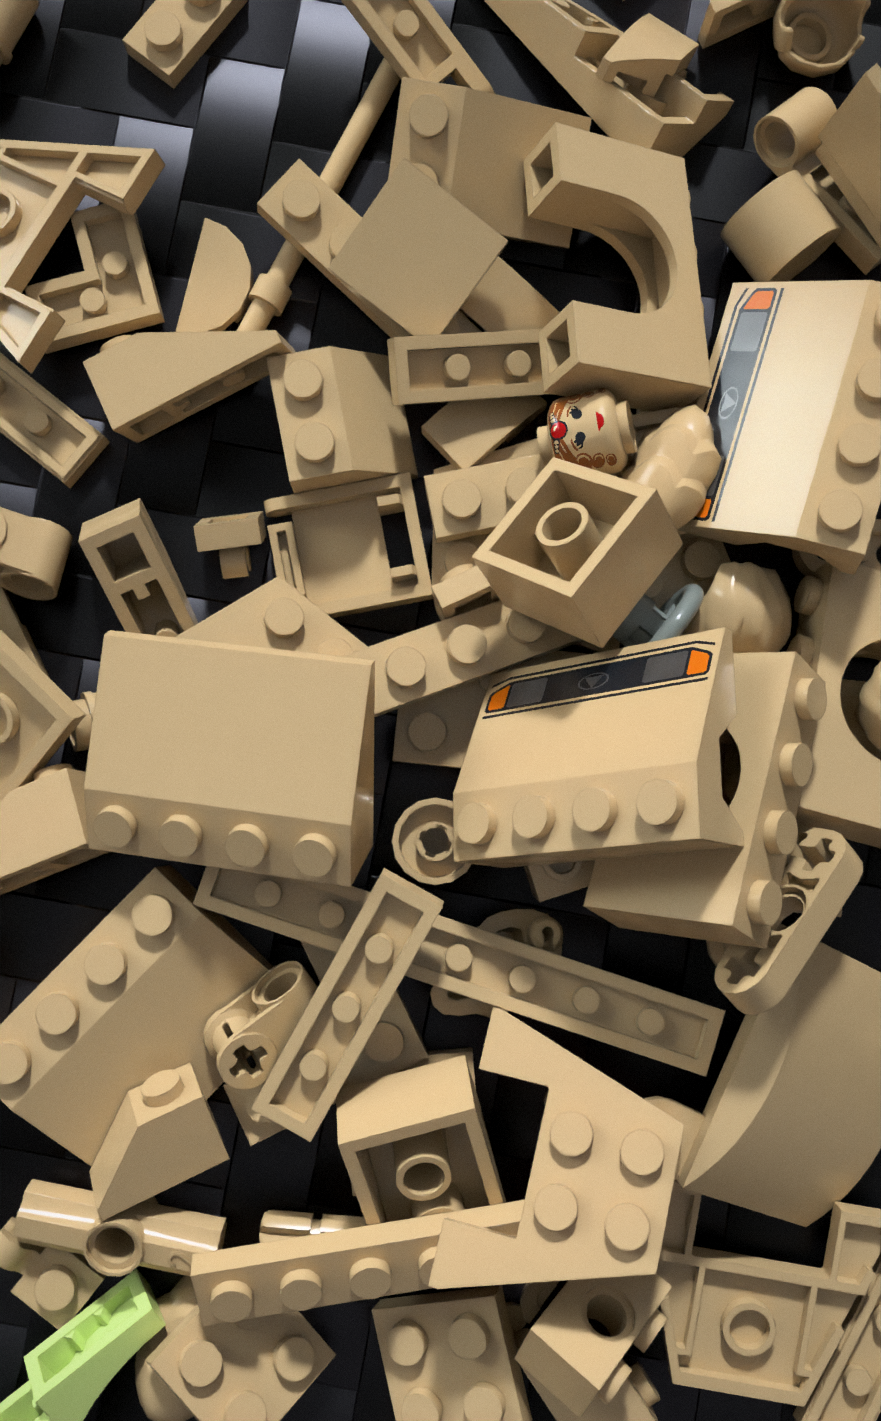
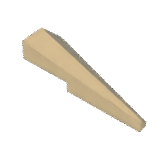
[484,0,734,157]

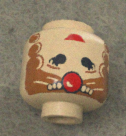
[537,389,638,475]

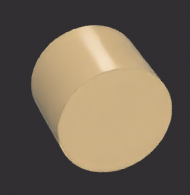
[720,170,842,282]

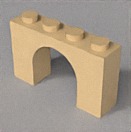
[523,122,712,412]
[787,562,881,848]
[583,651,827,949]

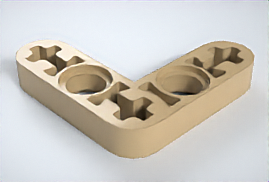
[714,824,863,1015]

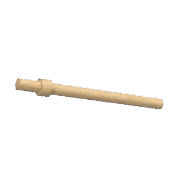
[237,58,400,331]

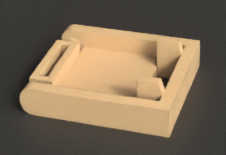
[264,472,433,618]

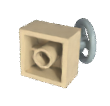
[472,457,704,648]

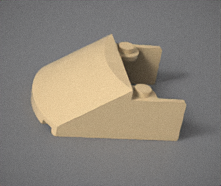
[543,924,881,1227]

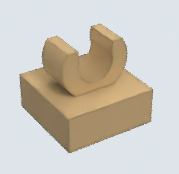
[193,511,267,579]

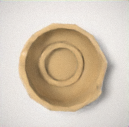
[772,0,871,78]

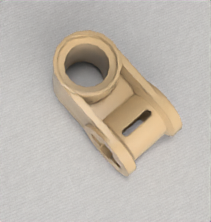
[0,507,72,601]
[203,961,318,1090]

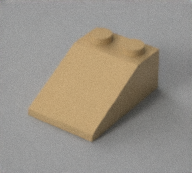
[388,77,592,249]
[336,1055,506,1225]

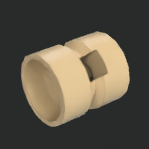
[392,798,471,885]

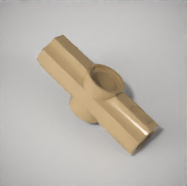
[13,1179,227,1277]

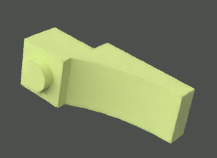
[0,1269,166,1421]

